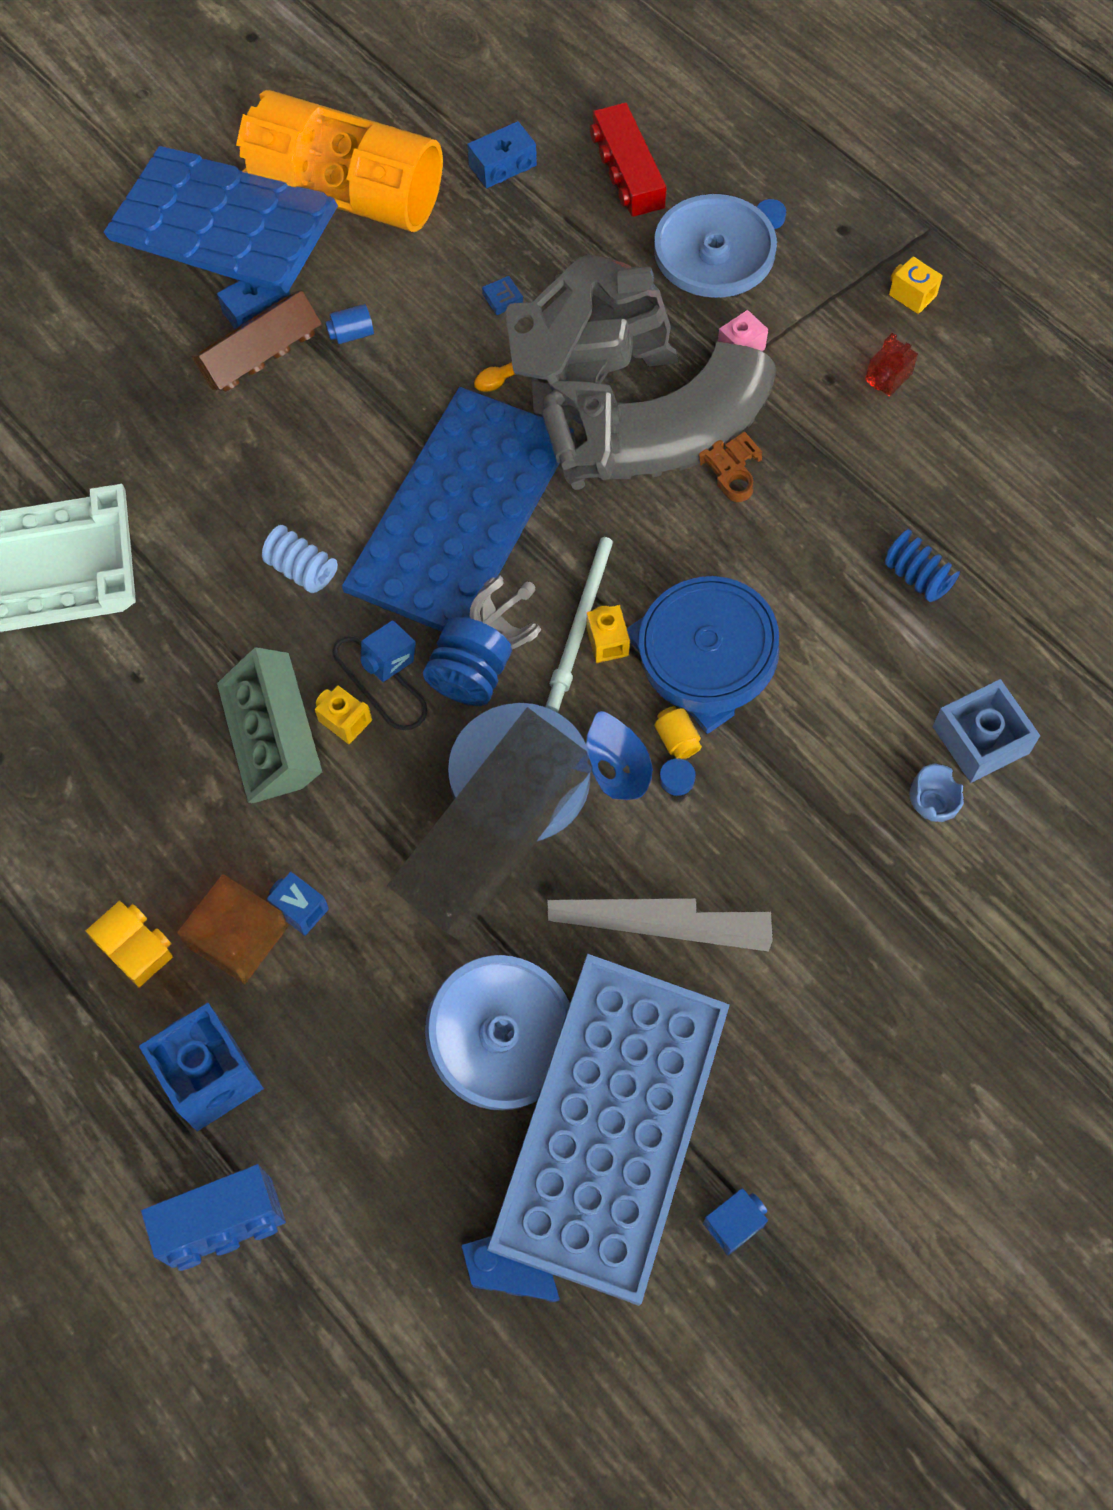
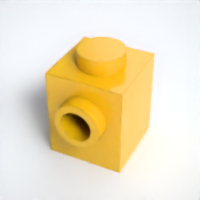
[586,605,630,663]

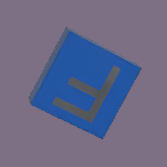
[482,276,523,315]

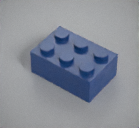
[141,1164,286,1271]

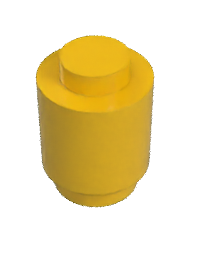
[654,706,702,759]

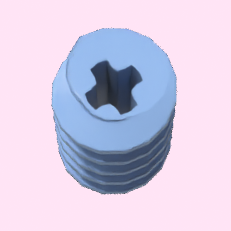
[262,525,338,593]

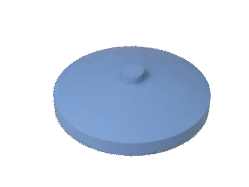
[654,194,777,297]
[425,955,570,1110]

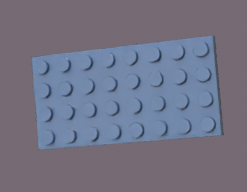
[487,954,730,1306]

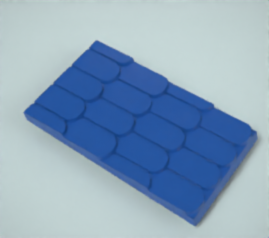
[104,146,338,295]

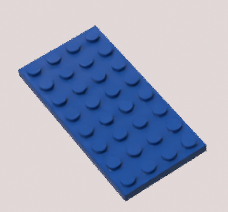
[342,387,574,632]

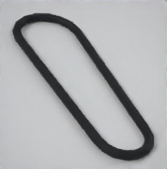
[332,636,428,731]

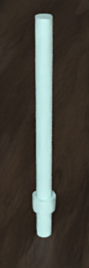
[545,537,613,713]

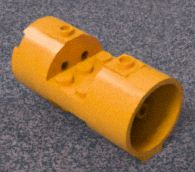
[236,90,443,232]

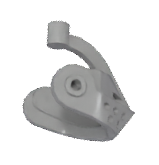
[470,575,541,649]

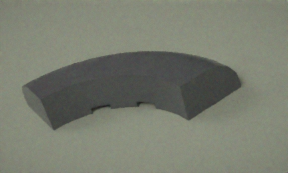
[599,341,776,479]

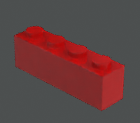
[590,103,666,217]

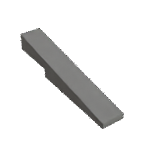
[548,898,773,952]

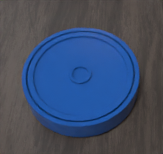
[639,576,779,714]

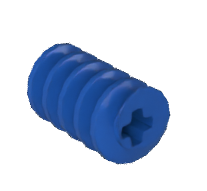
[885,529,960,602]

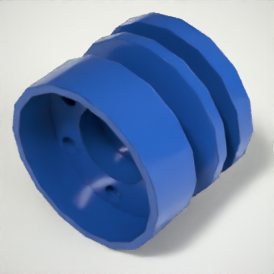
[423,617,512,706]

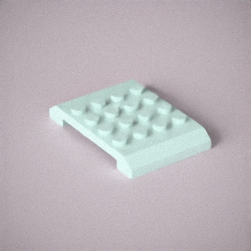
[0,484,136,632]

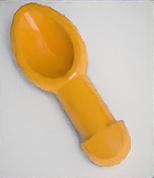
[474,362,515,392]

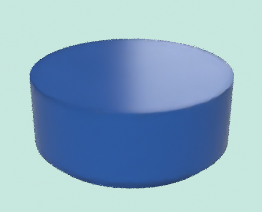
[757,199,786,229]
[660,758,695,796]

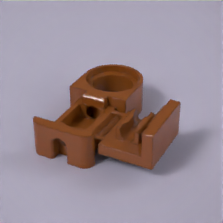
[699,432,762,502]

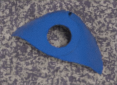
[586,711,653,800]

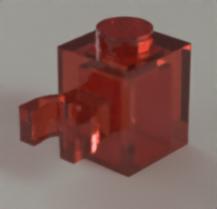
[865,333,918,397]

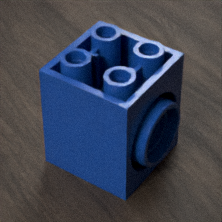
[139,1003,264,1132]

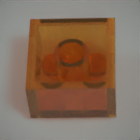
[177,874,289,985]

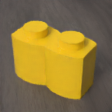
[85,900,173,988]

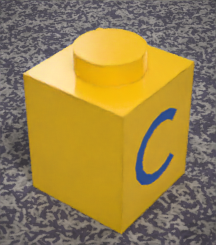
[889,256,943,314]

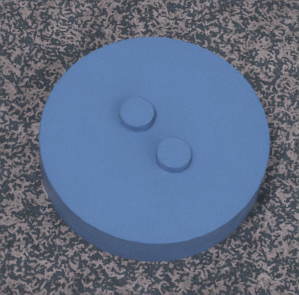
[448,703,590,843]

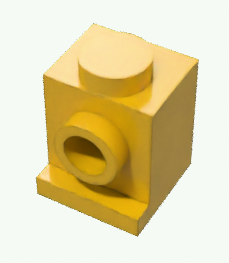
[315,685,372,744]

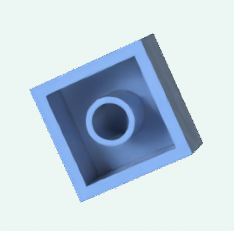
[932,679,1040,783]

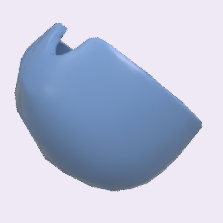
[909,763,964,822]

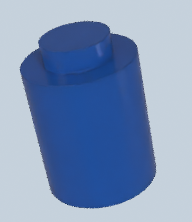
[325,304,374,345]

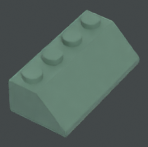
[217,647,322,803]

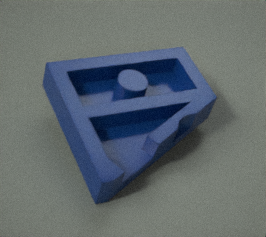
[462,1236,559,1302]

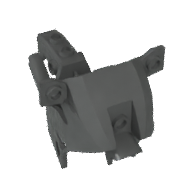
[506,254,679,490]

